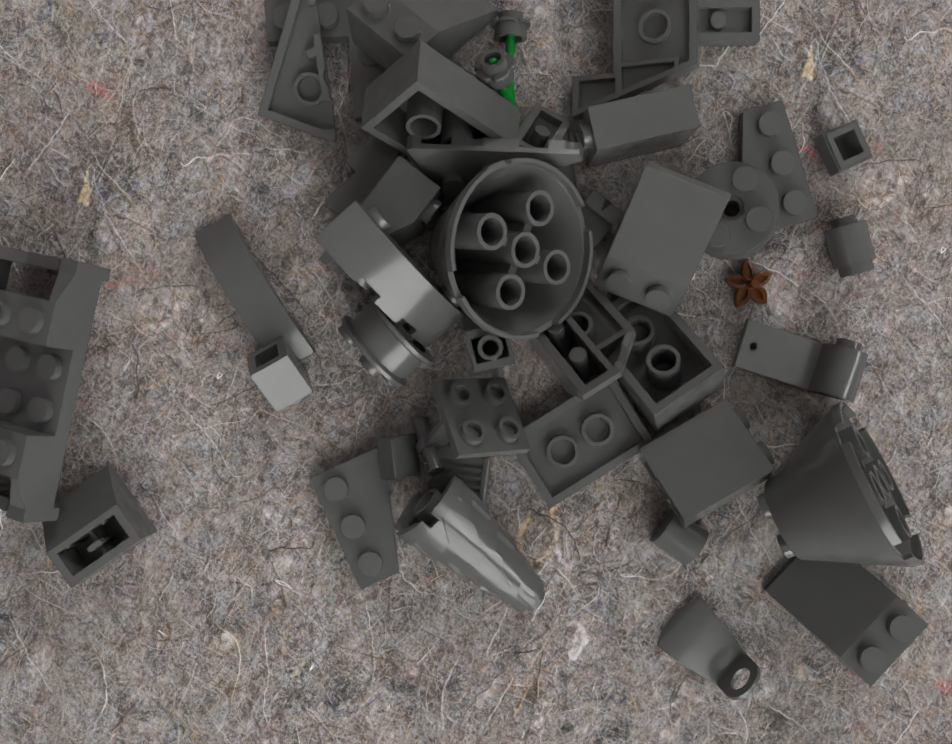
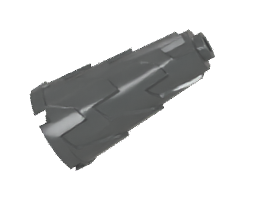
[395,469,545,612]

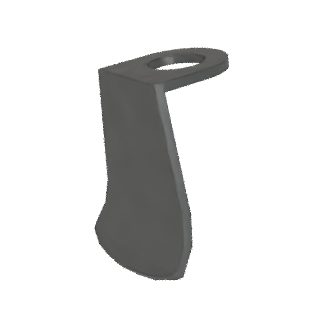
[657,598,760,700]

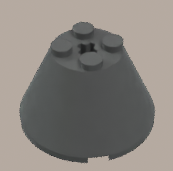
[426,158,593,340]
[757,402,925,567]

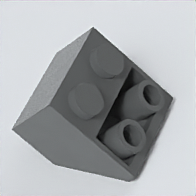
[42,464,158,588]

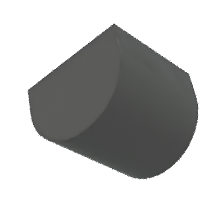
[814,119,873,177]
[649,509,709,565]

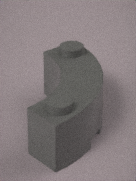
[315,201,465,347]

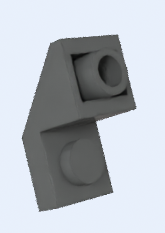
[459,305,516,373]

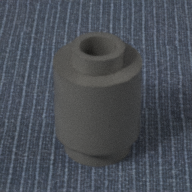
[823,214,876,278]

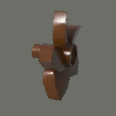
[723,259,772,307]

